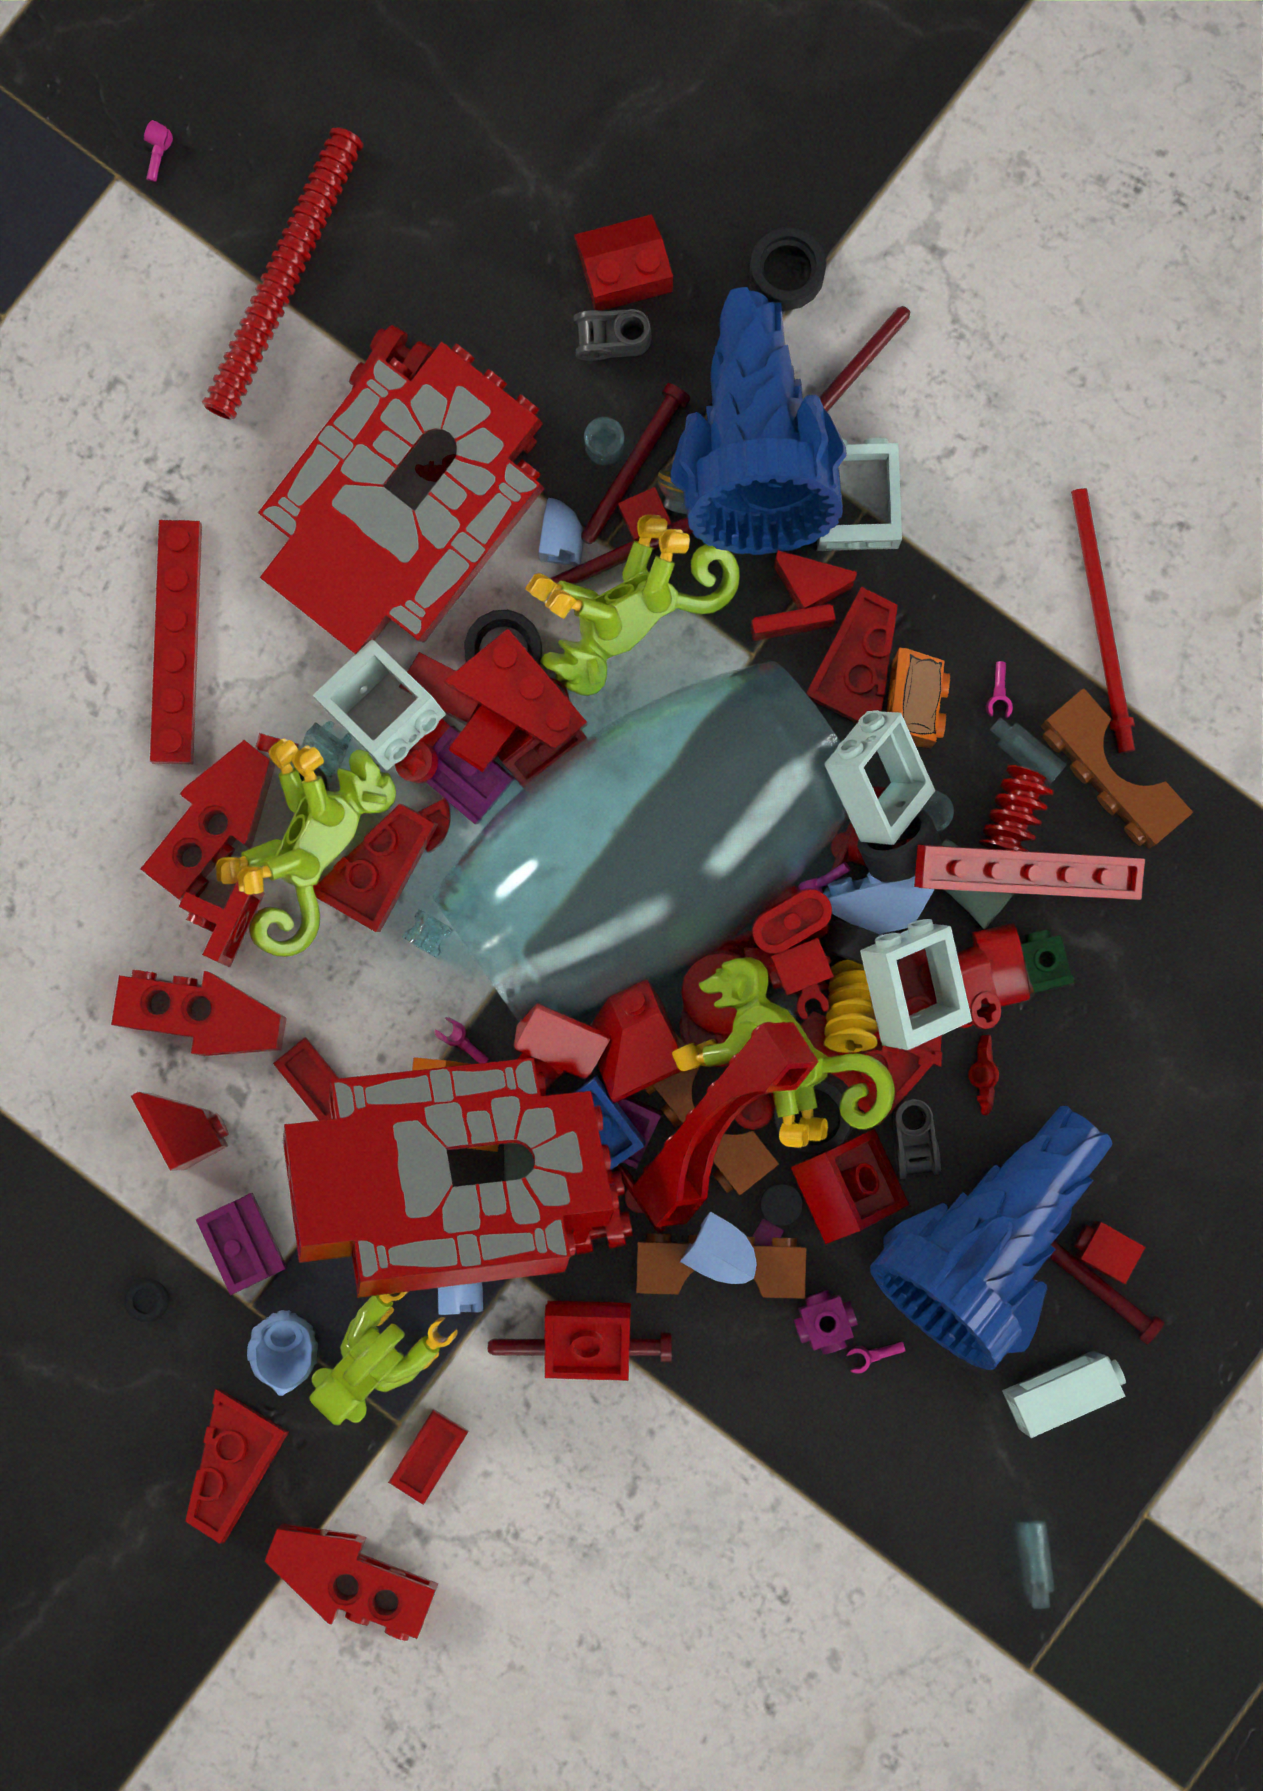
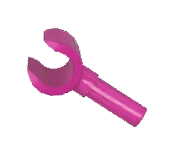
[144,120,173,182]
[986,661,1013,718]
[798,862,850,893]
[435,1017,489,1063]
[846,1342,905,1374]

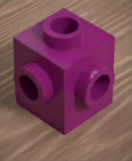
[794,1290,858,1355]

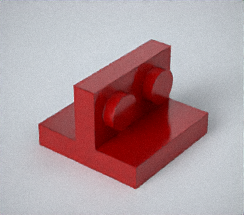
[179,880,265,967]
[545,1301,631,1381]

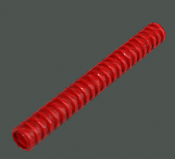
[202,127,364,419]

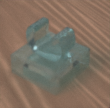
[300,721,352,778]

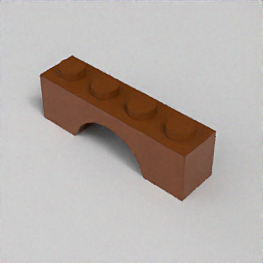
[1041,688,1193,849]
[645,1033,779,1195]
[636,1233,806,1299]

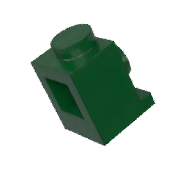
[1021,929,1075,994]

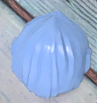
[247,1310,318,1396]

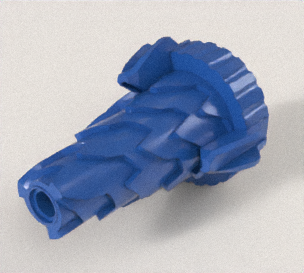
[670,287,847,555]
[870,1106,1113,1370]

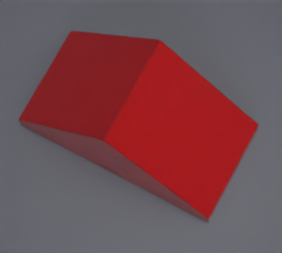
[774,550,857,610]

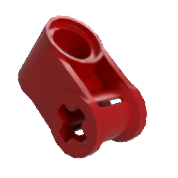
[957,946,1002,1029]

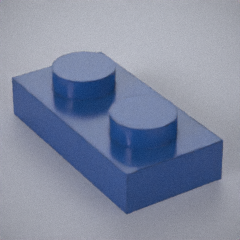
[572,1075,646,1169]

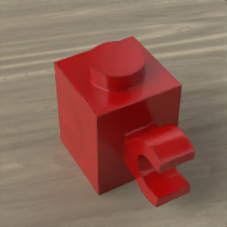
[765,937,834,1020]

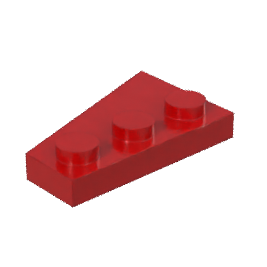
[444,629,588,751]
[313,804,438,932]

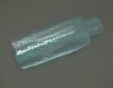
[990,717,1067,786]
[1016,1520,1055,1609]

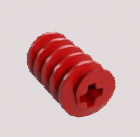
[978,765,1054,851]

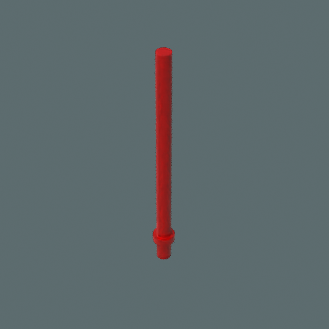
[1071,488,1135,754]

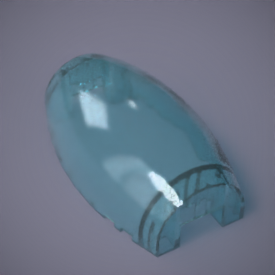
[432,660,849,1022]

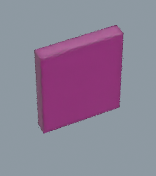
[752,1218,784,1245]

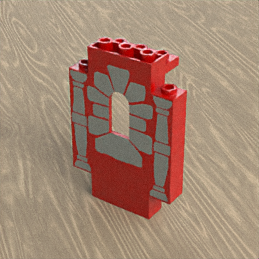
[258,341,544,654]
[283,1058,619,1298]

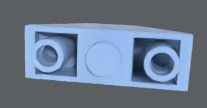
[823,872,934,935]

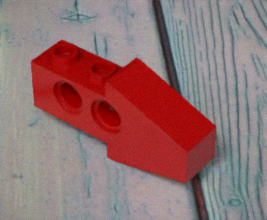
[140,740,275,901]
[111,970,287,1056]
[265,1523,439,1641]

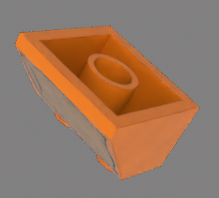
[886,648,950,748]

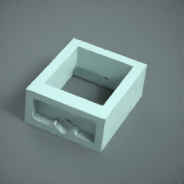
[817,438,902,551]
[313,639,446,771]
[824,710,935,845]
[860,919,972,1050]
[1002,1350,1126,1438]

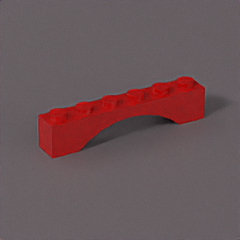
[632,1022,819,1227]

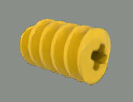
[823,959,878,1053]

